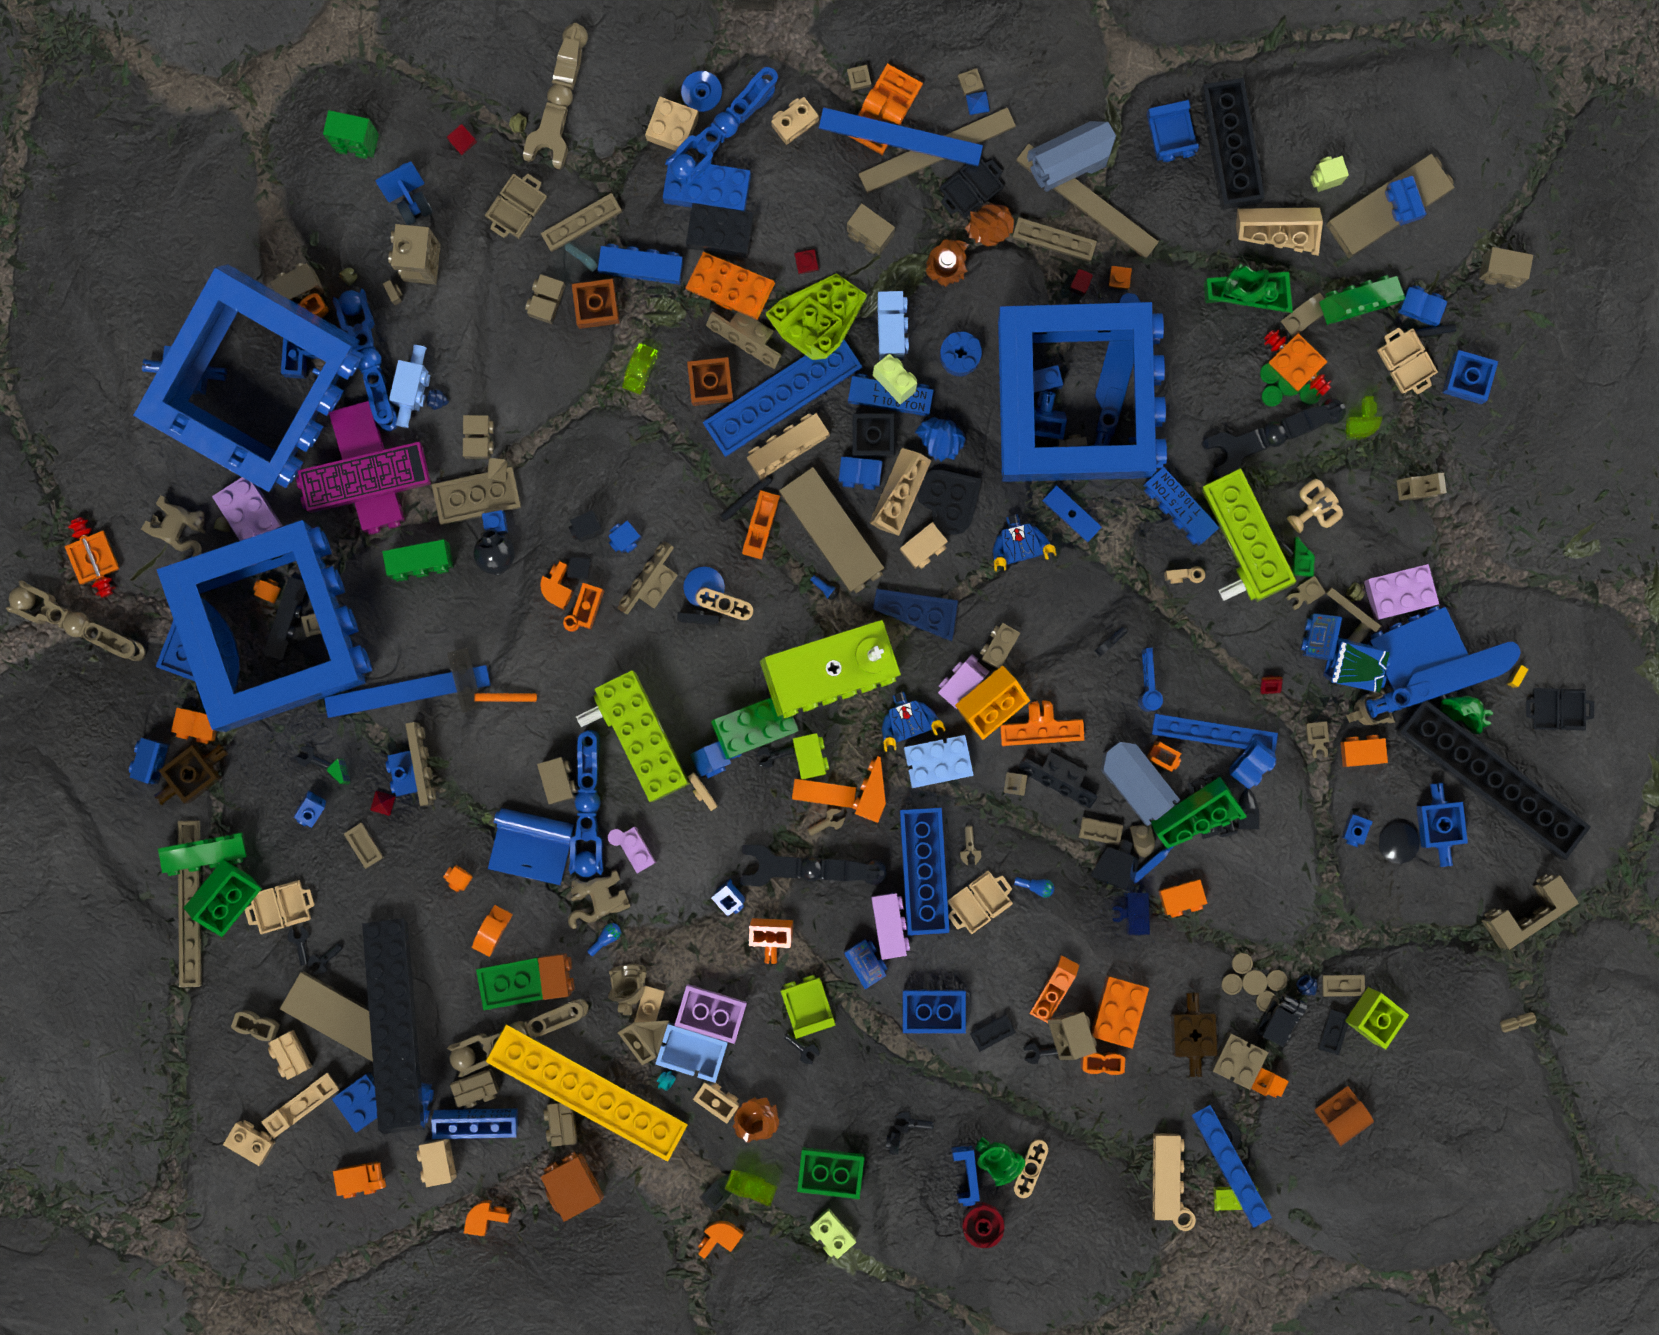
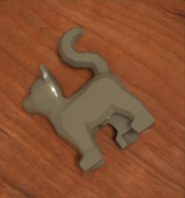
[141,495,205,557]
[568,870,631,929]

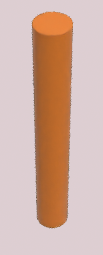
[474,693,537,702]

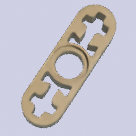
[695,587,753,620]
[1013,1139,1048,1198]

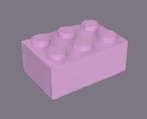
[212,477,283,541]
[1364,564,1439,621]
[871,892,910,960]
[675,984,747,1044]

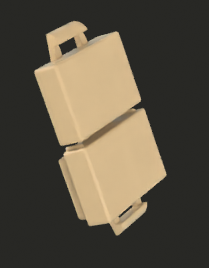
[1377,328,1438,394]
[947,871,1013,934]
[245,880,315,934]

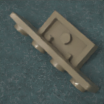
[706,312,781,369]
[618,541,678,614]

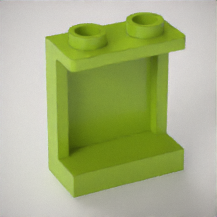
[780,975,835,1039]

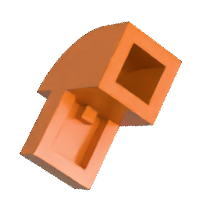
[541,561,574,610]
[471,905,513,957]
[464,1200,511,1236]
[698,1221,744,1259]

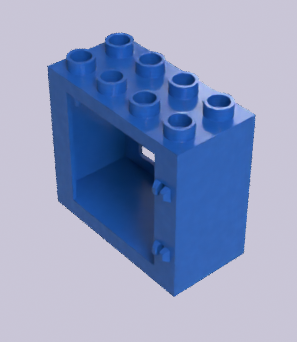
[133,264,364,492]
[998,302,1167,482]
[156,520,372,732]

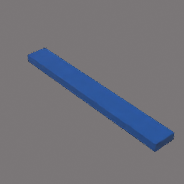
[819,108,983,166]
[324,665,491,718]

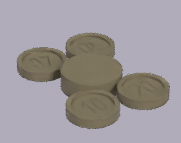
[1221,953,1287,1012]

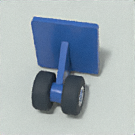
[376,162,432,225]

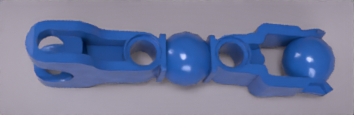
[665,67,778,185]
[333,289,398,431]
[569,730,603,877]

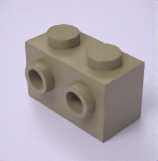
[980,623,1020,669]

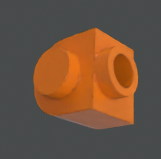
[253,578,281,604]
[443,865,473,892]

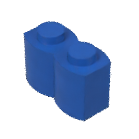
[1398,286,1447,327]
[839,457,882,490]
[1229,740,1276,789]

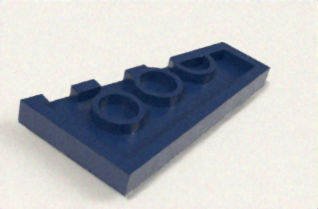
[873,589,958,642]

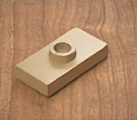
[688,773,718,811]
[634,985,665,1022]

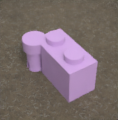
[938,654,990,709]
[608,827,656,873]

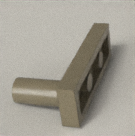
[1326,587,1381,643]

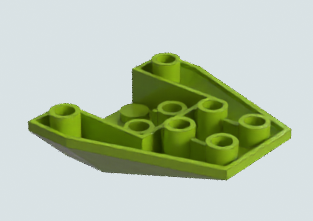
[766,273,867,360]

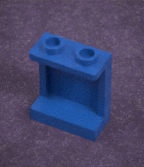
[1147,100,1199,162]
[951,1145,980,1206]

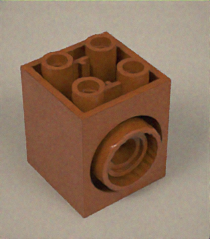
[540,1151,604,1222]

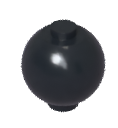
[473,529,515,575]

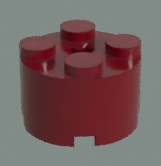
[961,1202,1004,1248]

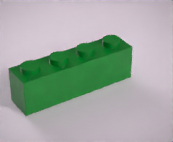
[1204,272,1293,313]
[1319,275,1405,325]
[1151,777,1247,849]
[158,833,247,876]

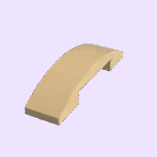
[262,1073,340,1139]

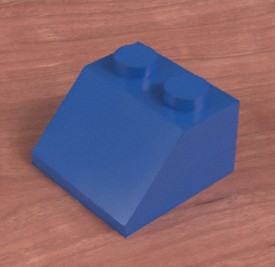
[129,738,170,784]

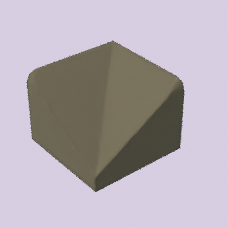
[487,458,507,482]

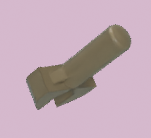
[807,809,845,836]
[960,825,981,865]

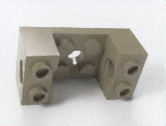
[388,224,441,285]
[1481,874,1579,950]

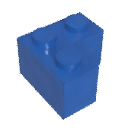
[281,338,320,379]

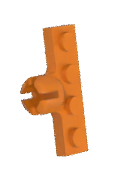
[1000,701,1084,746]

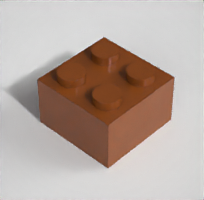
[572,279,620,329]
[687,357,734,406]
[538,953,575,1000]

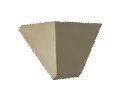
[618,1021,669,1065]

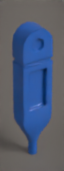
[1134,846,1174,884]

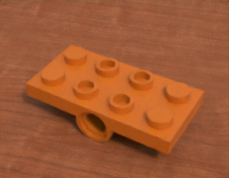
[849,63,923,155]
[686,252,775,320]

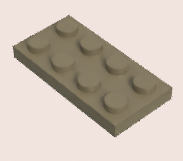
[432,467,522,525]
[406,722,436,806]

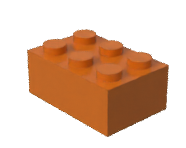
[1091,976,1149,1049]

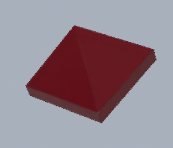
[1260,675,1283,694]
[370,790,396,816]

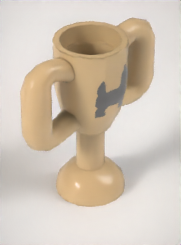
[1287,479,1343,533]

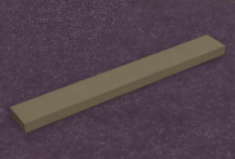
[859,108,1016,193]
[1016,144,1158,259]
[178,821,201,987]

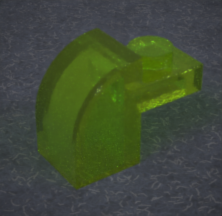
[622,343,658,395]
[1346,396,1382,440]
[725,1170,778,1206]

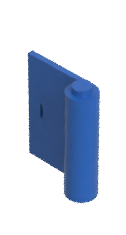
[488,808,575,886]

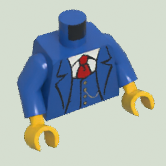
[992,514,1057,571]
[881,692,946,752]

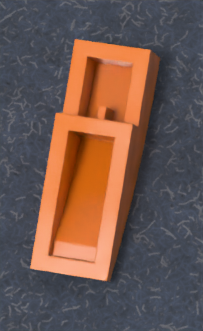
[742,490,780,560]
[792,779,856,808]

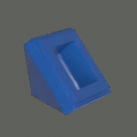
[966,91,989,115]

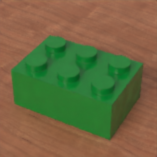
[323,110,379,159]
[382,539,454,582]
[183,859,262,937]
[797,1147,864,1199]

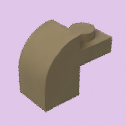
[1281,293,1324,337]
[1397,473,1447,501]

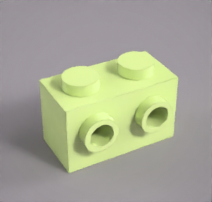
[1311,156,1349,192]
[873,354,917,404]
[810,1208,856,1259]

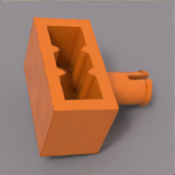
[749,918,793,964]

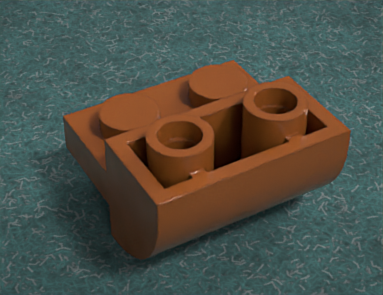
[1314,1086,1374,1147]

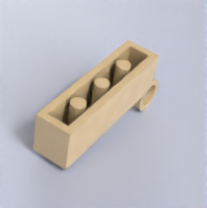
[1152,1133,1196,1231]

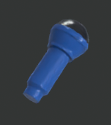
[811,575,838,600]

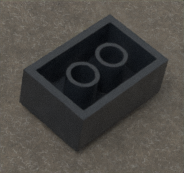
[686,203,754,258]

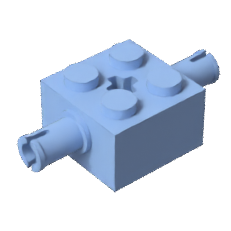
[389,345,430,428]

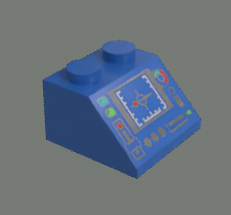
[1300,614,1342,660]
[844,939,887,989]

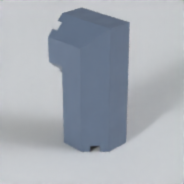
[1027,121,1116,192]
[1101,742,1180,826]

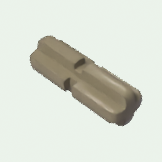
[1500,1012,1536,1032]

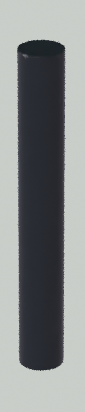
[1394,324,1456,339]
[720,476,772,521]

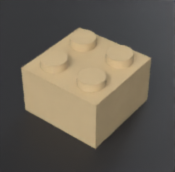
[645,97,699,151]
[416,1139,457,1187]

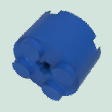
[939,332,982,376]

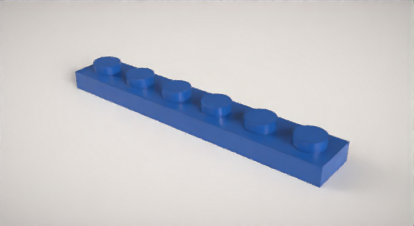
[1151,714,1278,753]
[1191,1105,1272,1228]

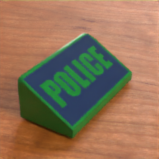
[327,759,351,784]

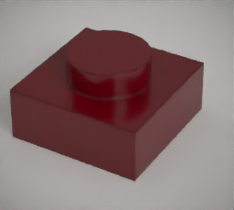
[794,249,818,275]

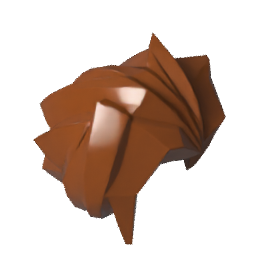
[965,203,1014,247]
[926,239,969,287]
[733,1097,780,1142]

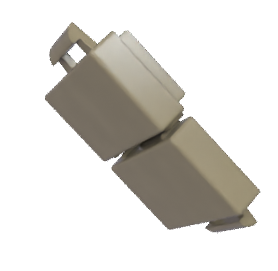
[485,174,547,239]

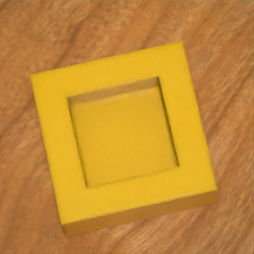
[1507,665,1528,688]

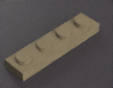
[541,193,622,252]
[1012,218,1097,262]

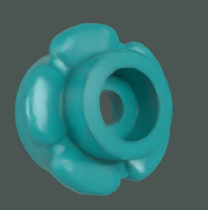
[657,1071,676,1091]

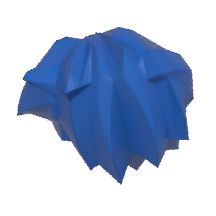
[915,417,966,462]

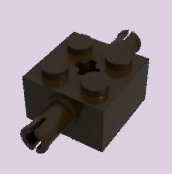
[154,744,228,805]
[1171,992,1217,1077]

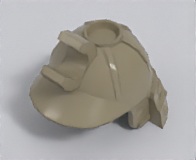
[1346,688,1395,725]
[608,963,647,1015]

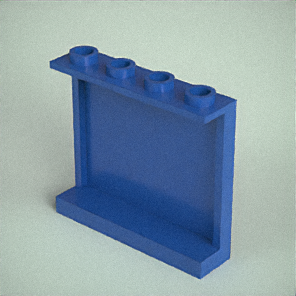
[1367,606,1468,704]

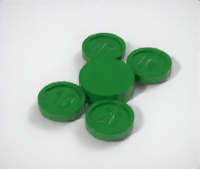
[1260,363,1320,407]

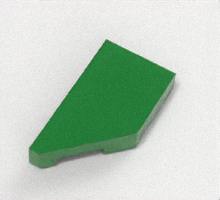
[1292,537,1315,577]

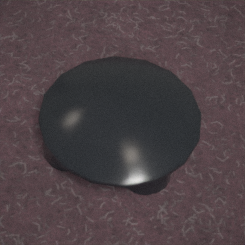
[1379,823,1420,864]

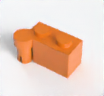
[563,583,604,632]
[333,1161,386,1198]

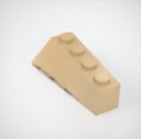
[1236,208,1323,256]
[747,413,830,480]
[870,448,931,536]

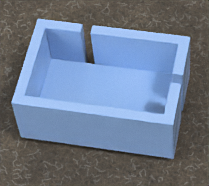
[877,291,909,360]
[904,735,973,788]
[656,1022,728,1083]

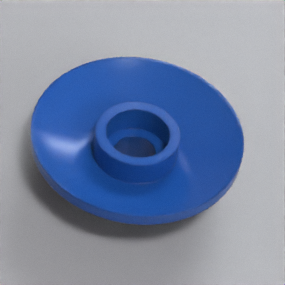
[681,71,722,112]

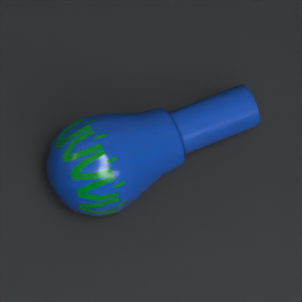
[1014,877,1054,898]
[587,923,621,956]

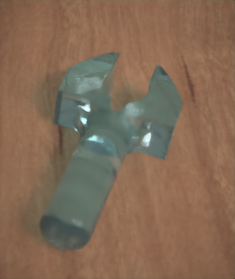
[565,243,598,272]

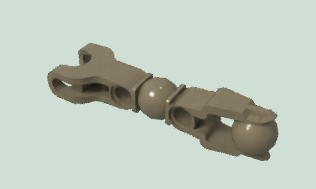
[523,23,588,170]
[6,581,146,661]
[447,998,589,1077]

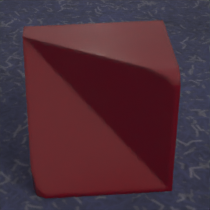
[447,124,477,156]
[1069,269,1093,297]

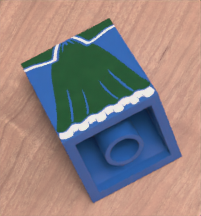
[1323,637,1391,693]

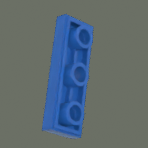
[1043,485,1102,543]

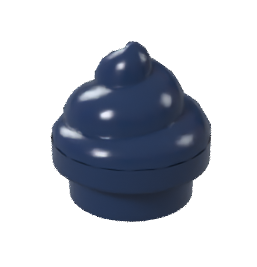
[427,389,449,410]
[1296,975,1317,996]

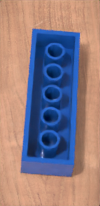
[899,808,949,935]

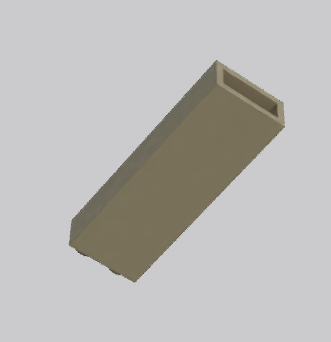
[1326,154,1455,259]
[779,467,884,593]
[280,972,373,1062]

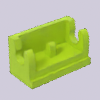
[1213,1186,1258,1211]

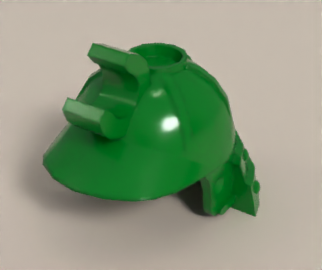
[1223,263,1277,303]
[1440,696,1493,735]
[975,1137,1025,1186]

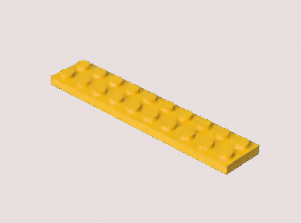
[485,1025,688,1162]

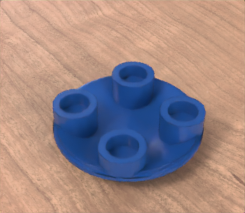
[684,567,725,608]

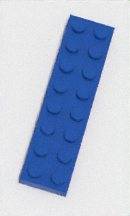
[703,340,862,458]

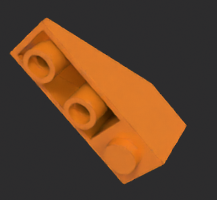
[852,756,886,823]
[1029,955,1079,1023]

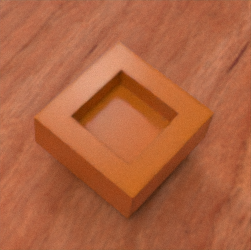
[1108,266,1132,290]

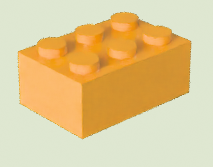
[955,665,1030,740]

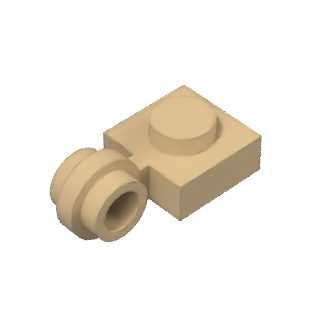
[1164,566,1205,584]

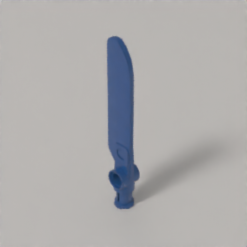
[1092,293,1141,446]
[1366,642,1521,718]

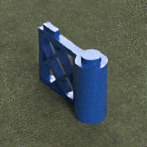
[1138,648,1163,712]

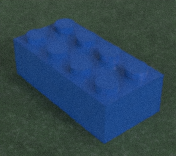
[663,162,751,211]

